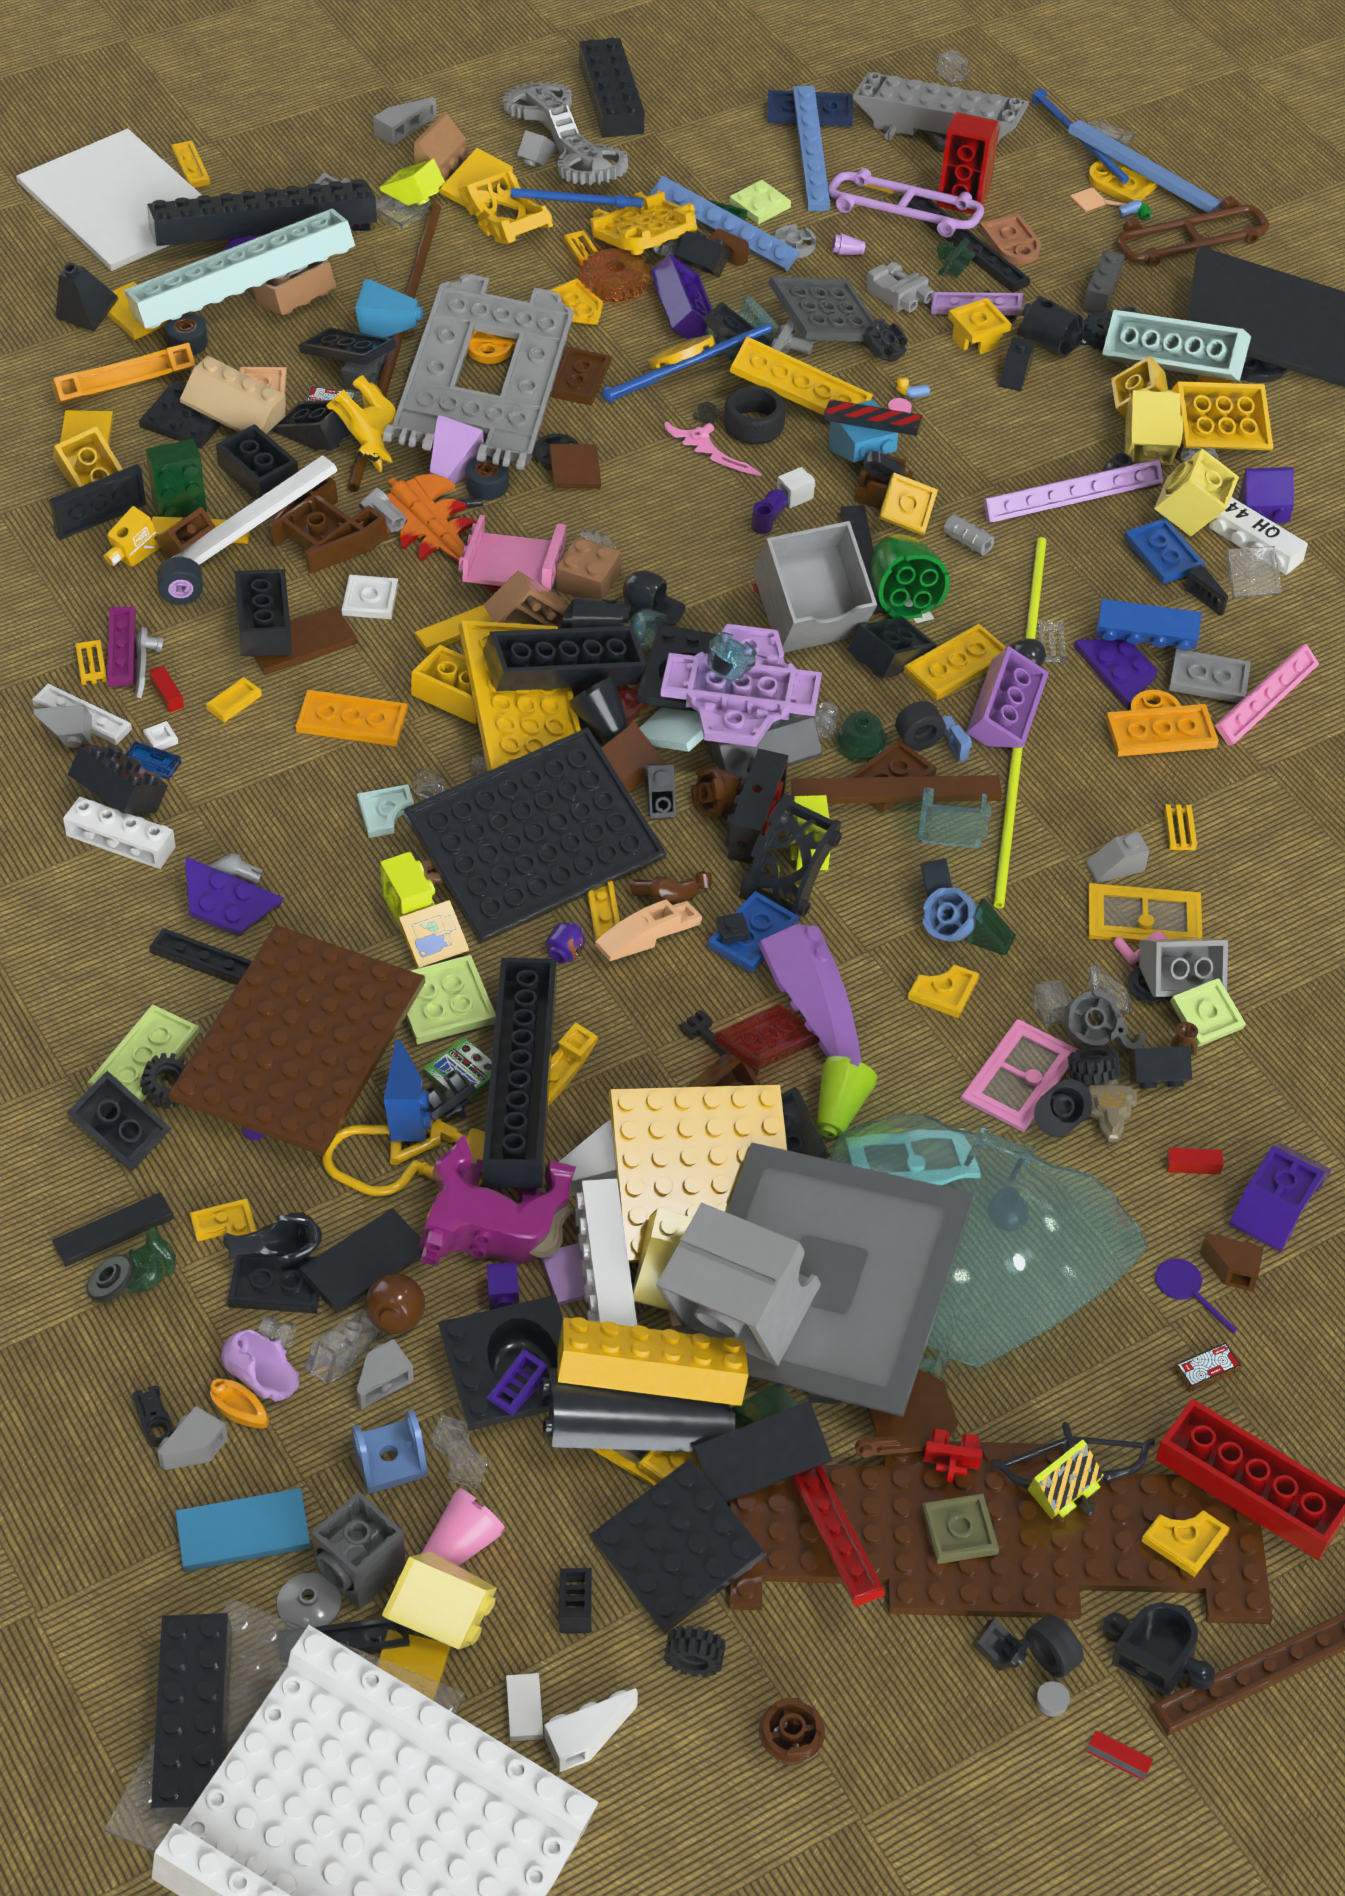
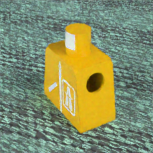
[103,506,160,567]

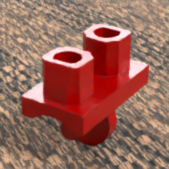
[923,1429,983,1483]

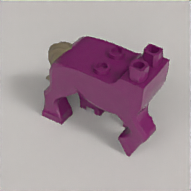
[419,1136,576,1266]

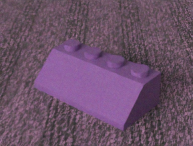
[966,646,1049,748]

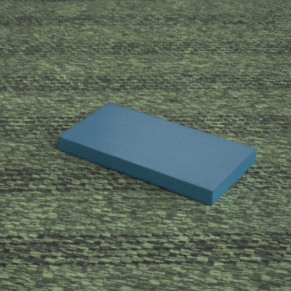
[176,1488,311,1572]

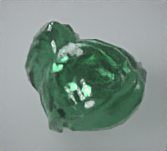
[125,1227,176,1293]

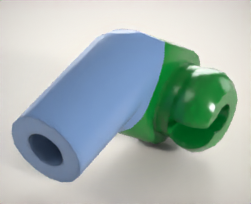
[1118,200,1152,220]

